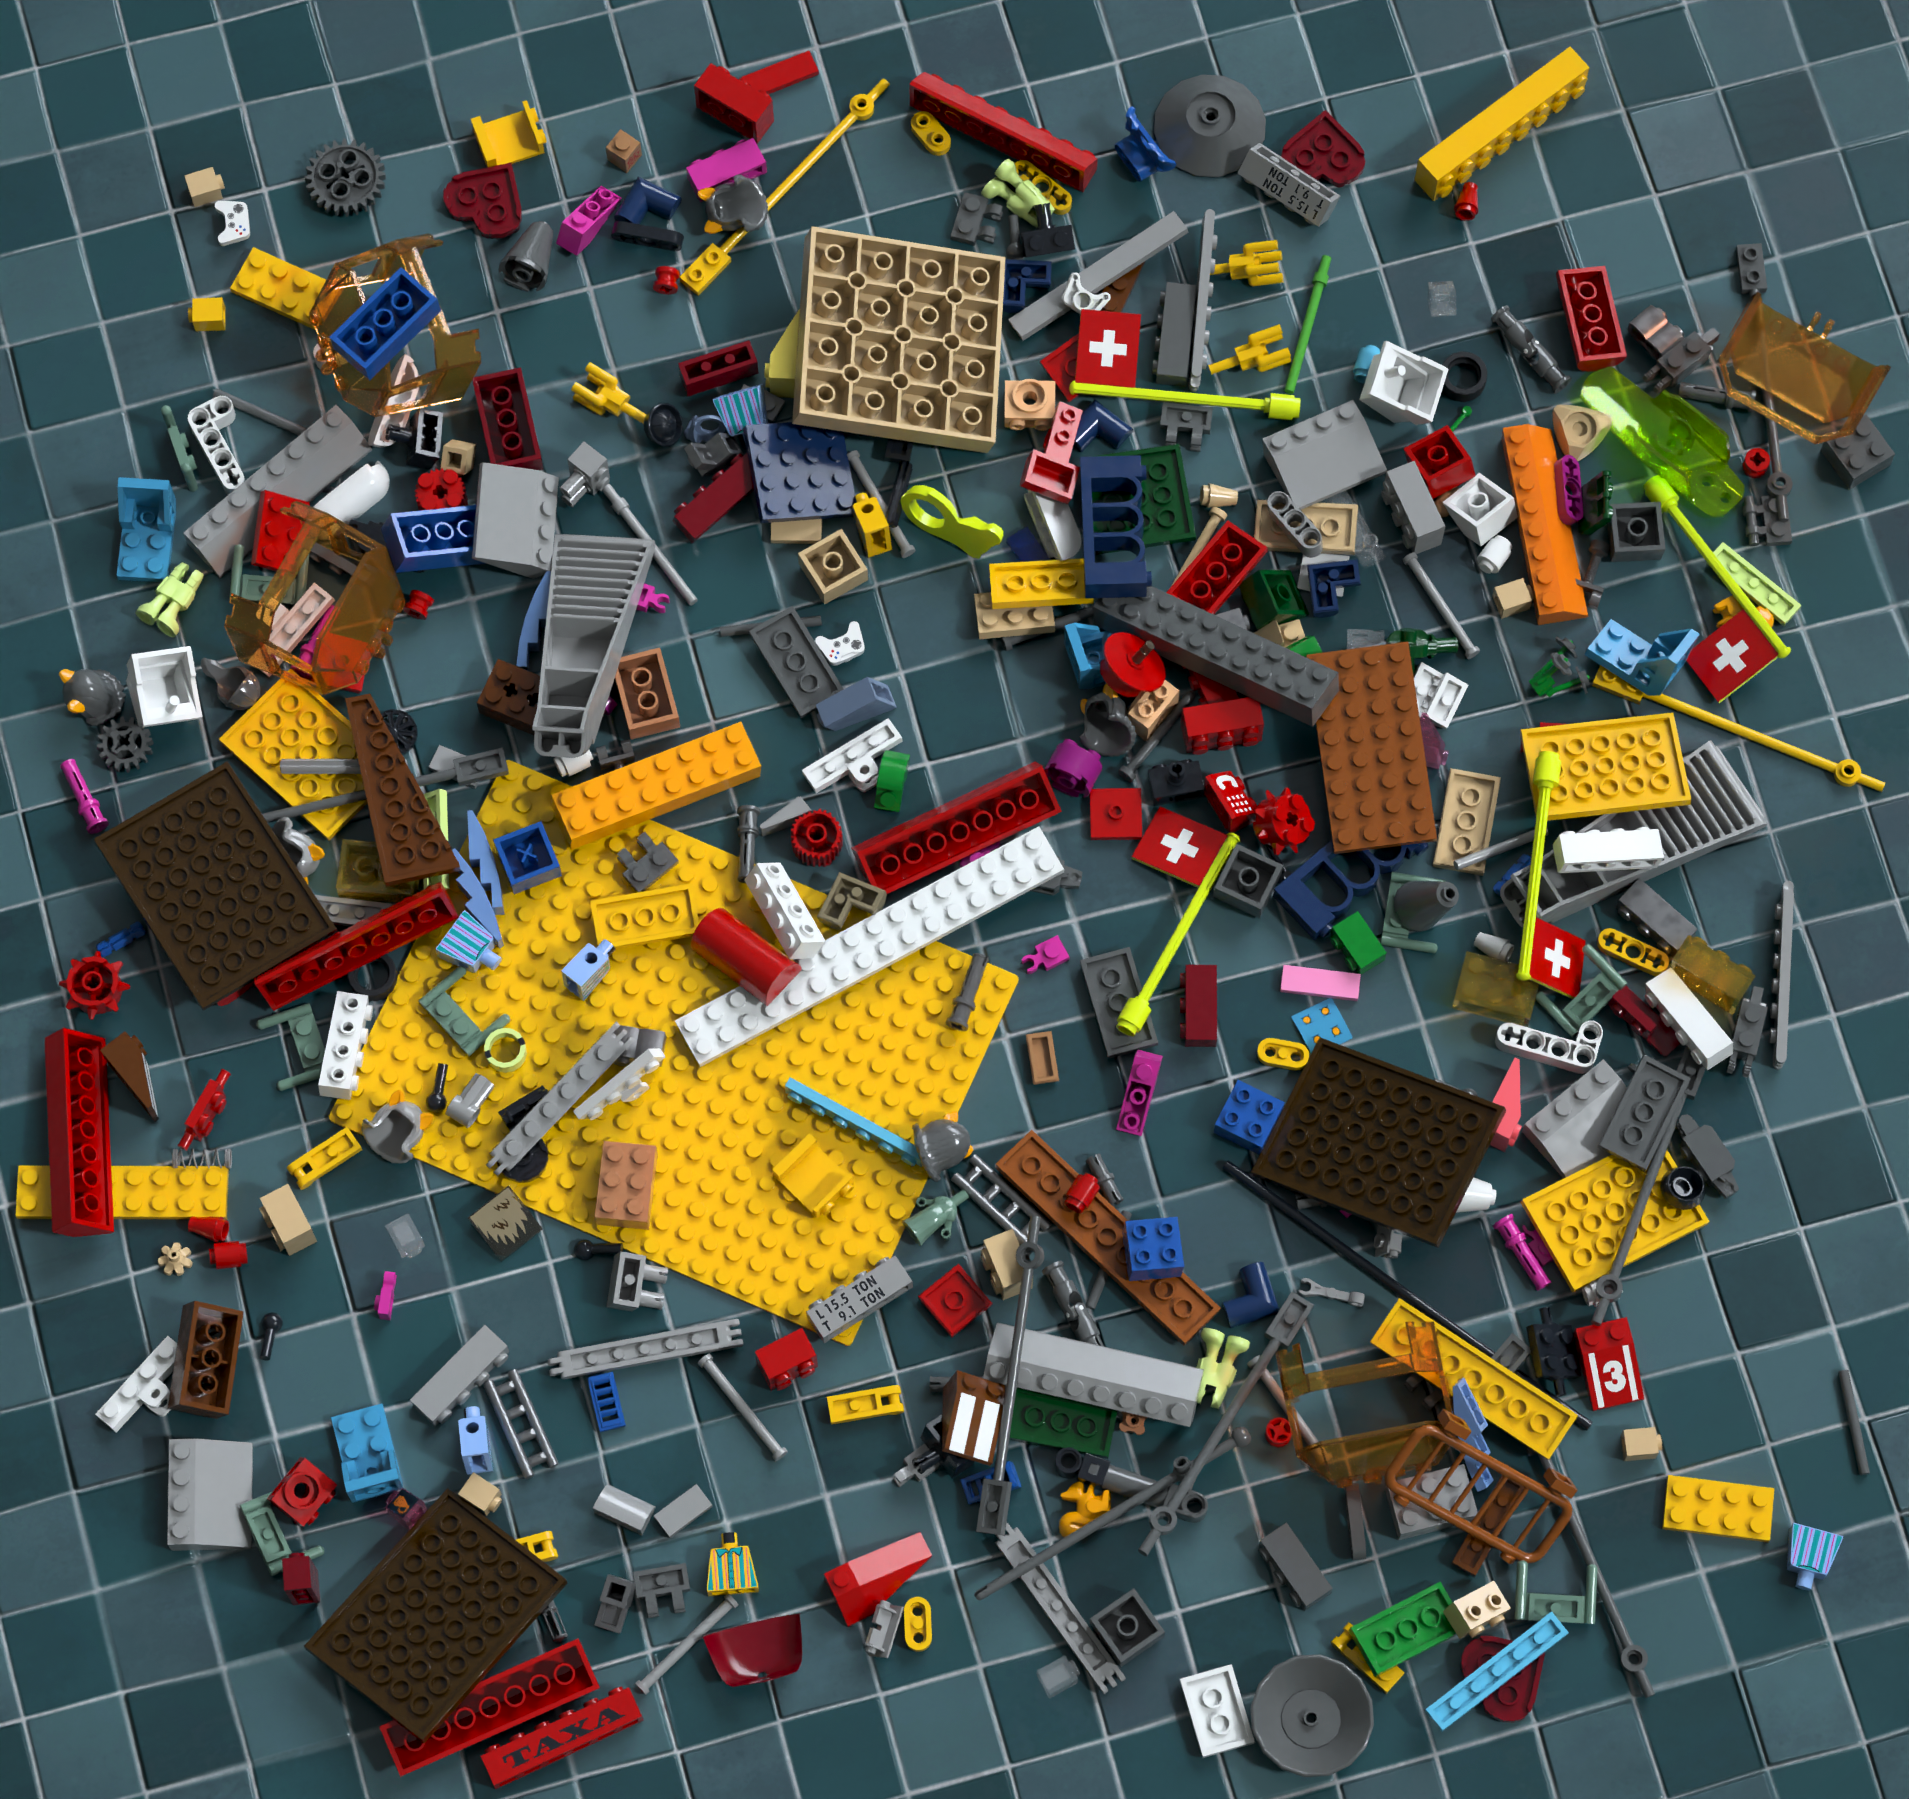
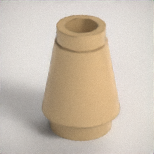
[1200,483,1238,508]

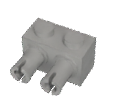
[560,442,610,508]
[607,1252,668,1312]

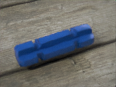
[1493,854,1531,897]
[96,921,145,957]

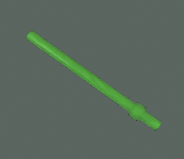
[1284,255,1332,394]

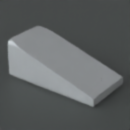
[760,796,812,837]

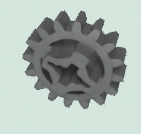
[97,717,154,773]

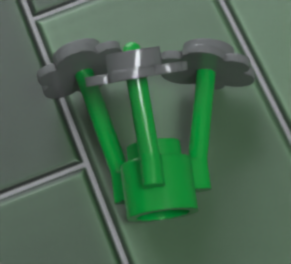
[1529,637,1590,697]

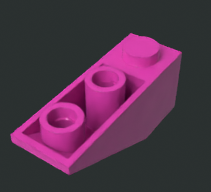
[556,186,621,256]
[1116,1050,1163,1136]

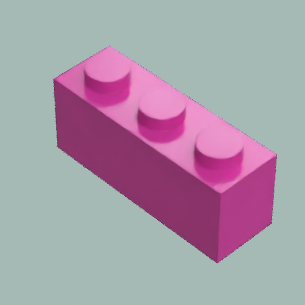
[686,138,767,202]

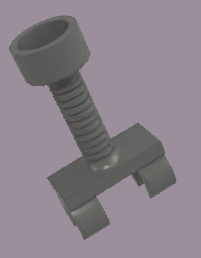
[1575,539,1610,610]
[596,739,635,770]

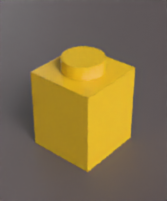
[188,297,225,331]

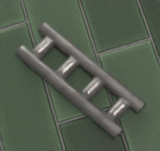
[951,1154,1052,1244]
[483,1369,559,1479]

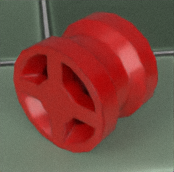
[653,266,680,295]
[1742,448,1770,479]
[403,590,434,620]
[1265,1417,1292,1448]

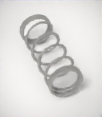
[172,1148,232,1169]

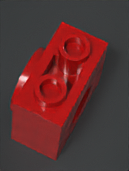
[267,1457,337,1527]

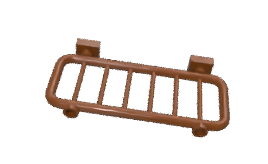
[1385,1409,1578,1565]

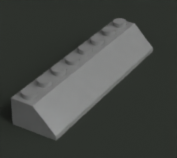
[183,405,372,578]
[983,1322,1204,1427]

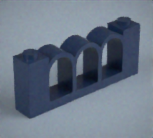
[1080,455,1152,598]
[1273,840,1429,941]

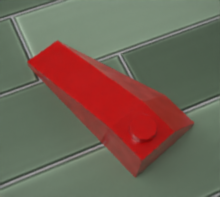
[824,1532,932,1627]

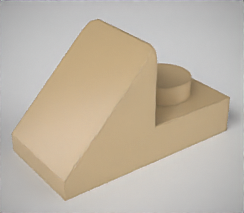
[1254,619,1305,647]

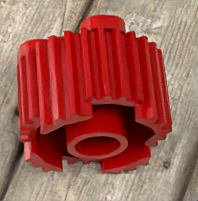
[415,468,468,511]
[791,809,843,867]

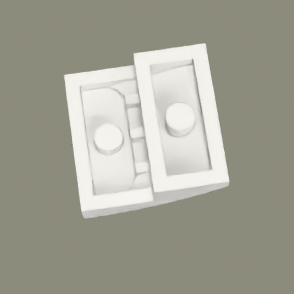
[1413,662,1468,729]

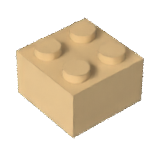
[798,529,868,605]
[259,1184,317,1256]
[980,1229,1033,1300]

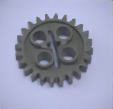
[305,139,386,217]

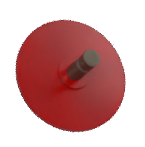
[1100,632,1166,697]

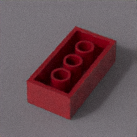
[472,367,544,471]

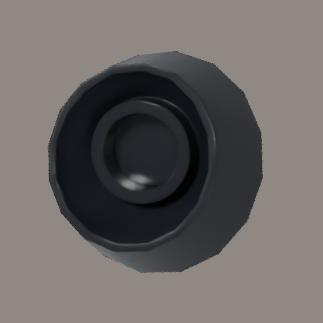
[644,403,683,447]
[1660,1166,1706,1210]

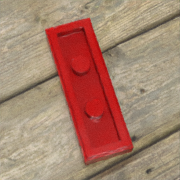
[741,51,819,94]

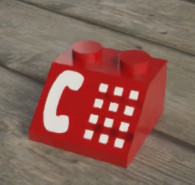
[1204,771,1257,833]

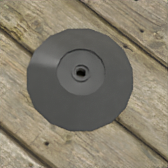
[1154,75,1266,178]
[1251,1654,1374,1777]

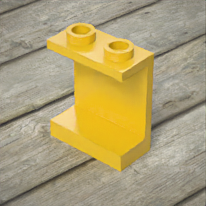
[471,100,547,167]
[772,1133,854,1219]

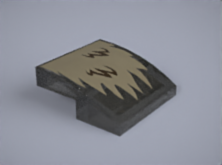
[468,1185,543,1262]

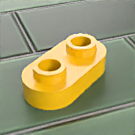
[911,111,951,156]
[1257,1038,1309,1070]
[904,1597,932,1652]

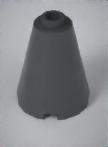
[498,221,554,291]
[1394,880,1459,932]

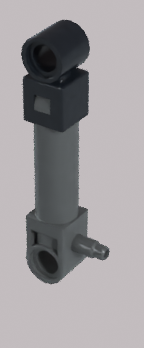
[1055,1447,1208,1523]

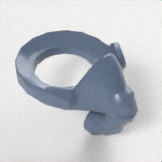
[684,415,726,443]

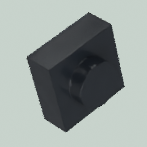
[885,438,914,463]

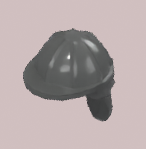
[201,658,260,710]

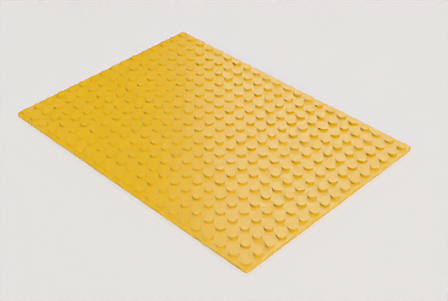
[329,760,1019,1346]

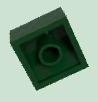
[1239,570,1309,629]

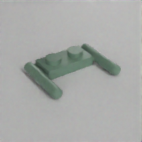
[161,405,198,492]
[229,544,310,605]
[1381,872,1446,953]
[1534,944,1628,1037]
[418,966,510,1056]
[256,1003,325,1091]
[239,1487,324,1576]
[1514,1560,1598,1624]

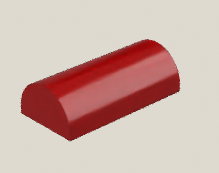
[1556,266,1627,372]
[1166,520,1268,615]
[691,908,802,1006]

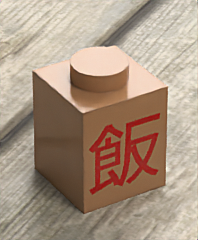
[606,129,642,173]

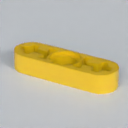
[1015,160,1072,215]
[1597,928,1669,976]

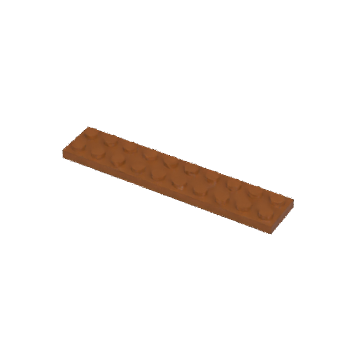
[995,1130,1221,1346]

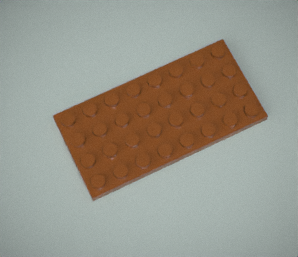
[1306,642,1437,854]

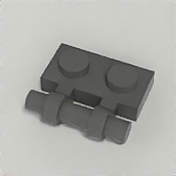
[1742,495,1792,546]

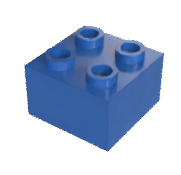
[493,821,562,894]
[1213,1080,1285,1155]
[1122,1217,1184,1281]

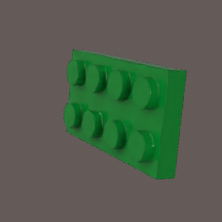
[1348,1582,1457,1677]

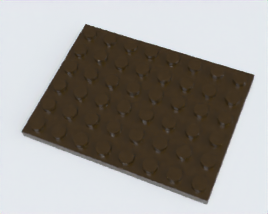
[94,761,337,1011]
[1251,1037,1506,1248]
[304,1488,568,1744]

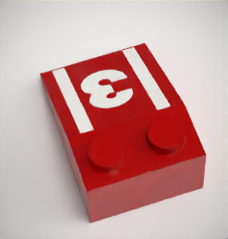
[1573,1317,1644,1411]

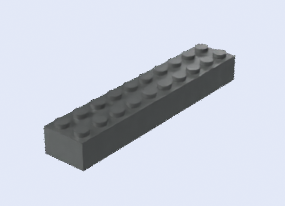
[1093,586,1339,727]

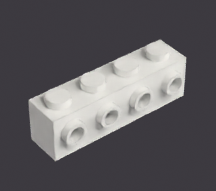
[1553,827,1664,873]
[745,863,826,959]
[1644,967,1733,1070]
[318,991,373,1100]

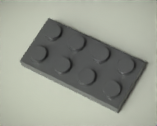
[749,606,844,718]
[1080,947,1158,1059]
[1598,1054,1691,1171]

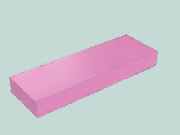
[1280,965,1361,1001]

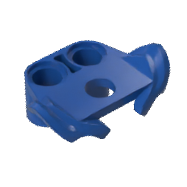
[1114,106,1177,182]

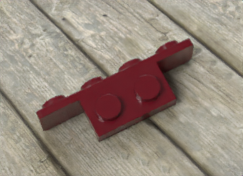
[1608,986,1680,1057]

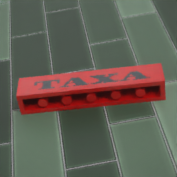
[481,1686,644,1789]

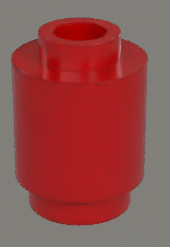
[1064,1173,1100,1214]
[209,1241,248,1270]

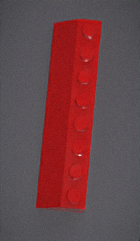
[909,72,1098,192]
[851,762,1062,894]
[254,881,459,1011]
[45,1028,114,1237]
[379,1638,600,1777]

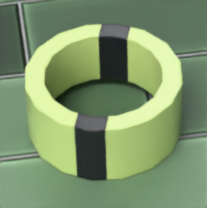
[484,1028,527,1073]

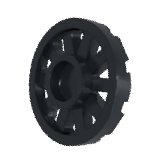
[381,709,418,755]

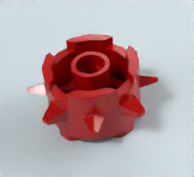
[1253,787,1315,856]
[59,951,130,1020]

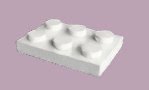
[1180,1664,1255,1758]

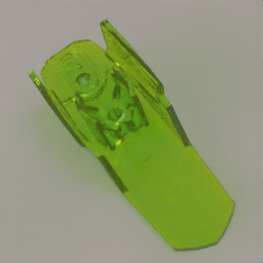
[1580,366,1745,517]

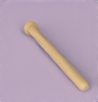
[1171,507,1227,586]

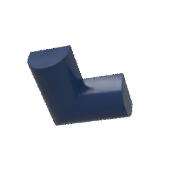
[614,176,682,224]
[1003,259,1052,313]
[1073,399,1133,452]
[1307,559,1361,618]
[1222,1262,1280,1328]

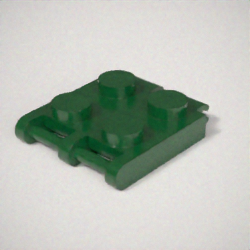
[1579,470,1613,536]

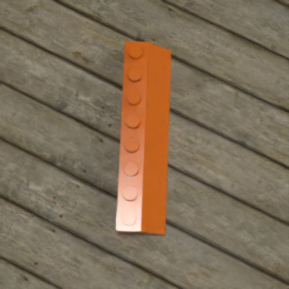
[1501,424,1588,625]

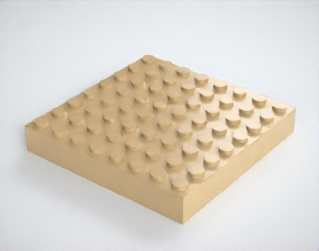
[792,226,1005,453]

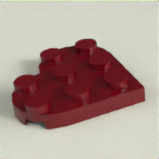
[1281,110,1365,187]
[443,163,522,238]
[1461,1636,1545,1723]

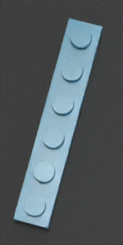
[785,1077,923,1167]
[1425,1612,1569,1732]

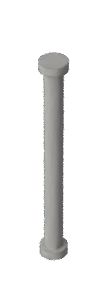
[847,450,916,558]
[1402,552,1480,659]
[698,1353,788,1461]
[1247,1355,1334,1467]
[635,1594,739,1695]

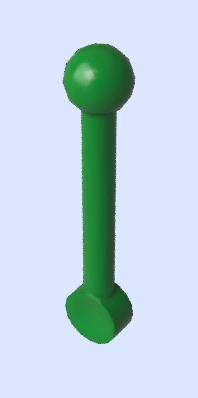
[1450,406,1472,432]

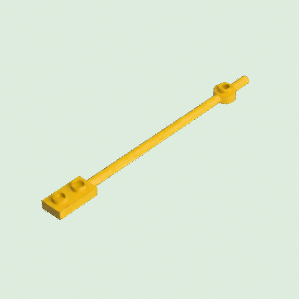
[679,78,890,296]
[1592,665,1885,792]

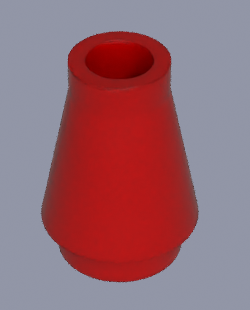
[1454,182,1478,221]
[188,1216,229,1242]

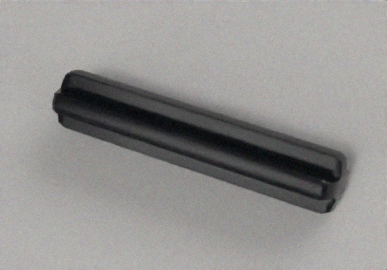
[885,461,913,528]

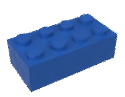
[329,267,441,381]
[381,505,485,573]

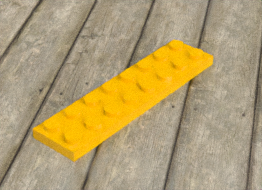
[16,1166,229,1220]
[1370,1298,1578,1460]

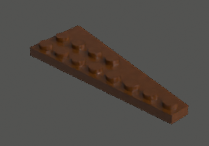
[345,693,461,887]

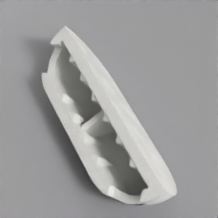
[368,354,421,447]
[306,461,390,537]
[1024,490,1081,561]

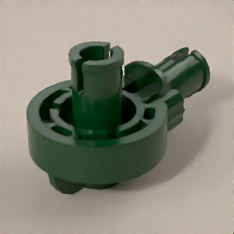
[1386,628,1458,673]

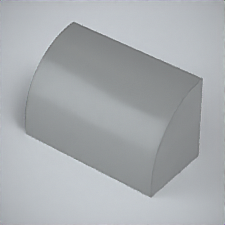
[593,1484,656,1535]

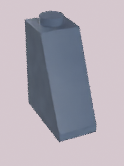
[816,677,897,731]

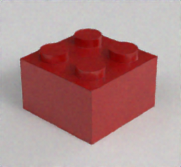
[1403,425,1476,499]
[755,1328,818,1391]

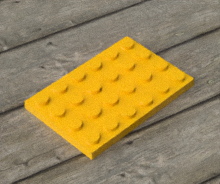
[219,668,367,841]
[1520,713,1691,821]
[1520,1150,1709,1293]

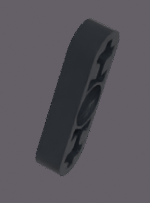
[611,221,684,251]

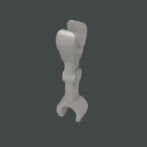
[1298,1278,1365,1307]

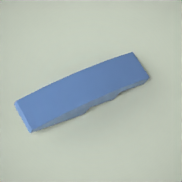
[516,571,551,671]
[467,810,505,915]
[452,848,504,949]
[1453,1378,1493,1492]

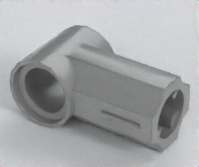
[446,1073,495,1128]

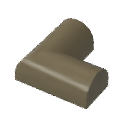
[817,872,887,930]

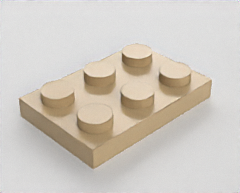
[974,592,1055,639]

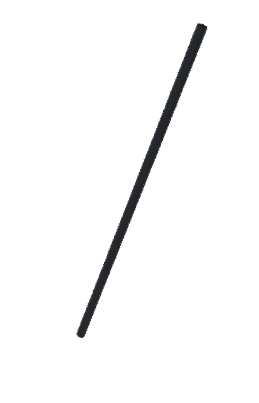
[1222,1160,1593,1431]

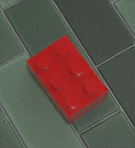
[694,63,774,144]
[1181,697,1264,755]

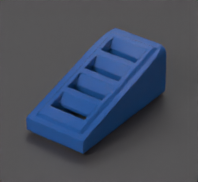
[587,1372,626,1432]
[960,1461,1021,1505]

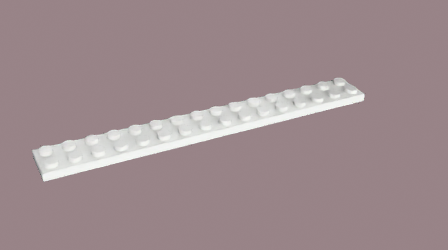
[675,826,1064,1067]

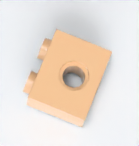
[1005,379,1055,430]
[1128,680,1180,742]

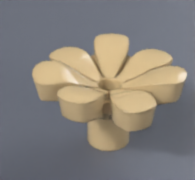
[158,1243,193,1276]

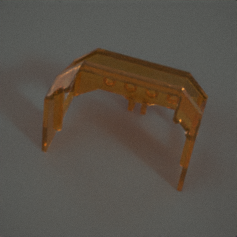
[309,233,481,417]
[1717,292,1891,444]
[224,501,405,695]
[1275,1322,1457,1488]

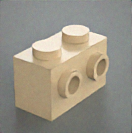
[1443,1581,1511,1639]

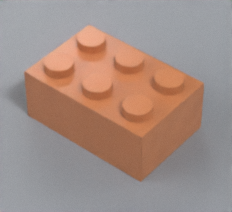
[615,648,680,740]
[595,1141,658,1230]

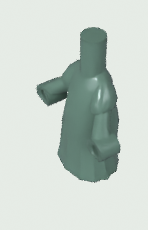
[902,1189,969,1246]

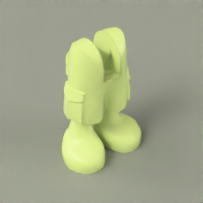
[981,159,1055,228]
[136,562,204,637]
[1197,1328,1250,1409]

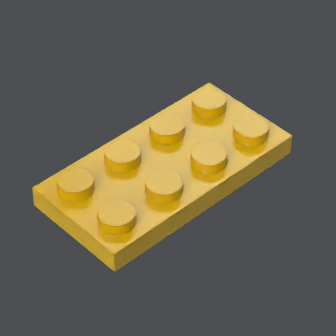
[230,247,342,332]
[989,558,1094,609]
[590,883,699,950]
[1662,1475,1774,1543]

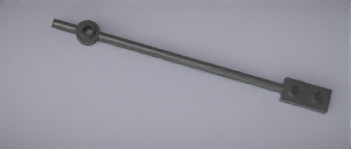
[1736,243,1793,522]
[262,747,509,823]
[1591,1045,1706,1326]
[976,1216,1044,1536]
[1138,1292,1314,1556]
[1524,1445,1655,1698]

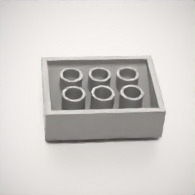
[1262,400,1387,510]
[472,463,559,579]
[1522,1059,1627,1179]
[167,1439,253,1551]

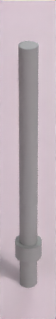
[602,484,698,606]

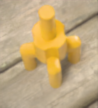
[1210,240,1284,287]
[1208,324,1292,375]
[571,362,646,424]

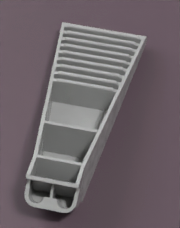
[532,534,655,758]
[1500,740,1767,927]

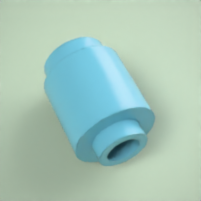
[1353,345,1380,384]

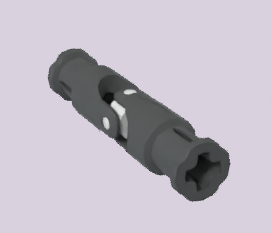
[1491,305,1572,394]
[1042,1261,1104,1346]

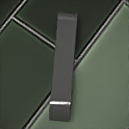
[1344,1483,1366,1560]

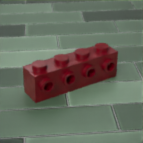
[672,453,754,544]

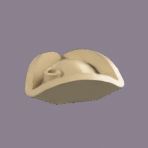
[1553,405,1612,461]

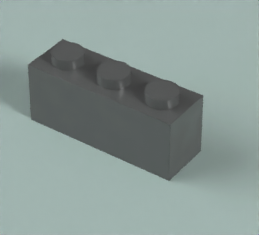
[1258,1522,1333,1611]

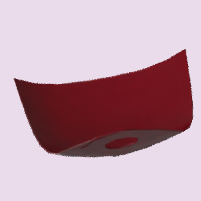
[703,1613,802,1687]

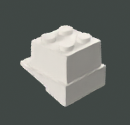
[1360,341,1448,425]
[126,646,202,727]

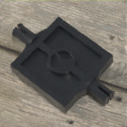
[1526,1307,1581,1397]

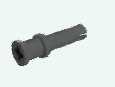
[1678,381,1756,413]
[736,805,760,883]
[945,953,989,1031]

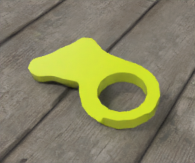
[901,485,1004,559]

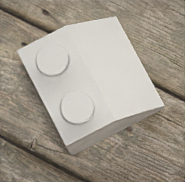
[1443,473,1518,546]

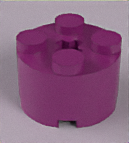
[1044,739,1102,798]

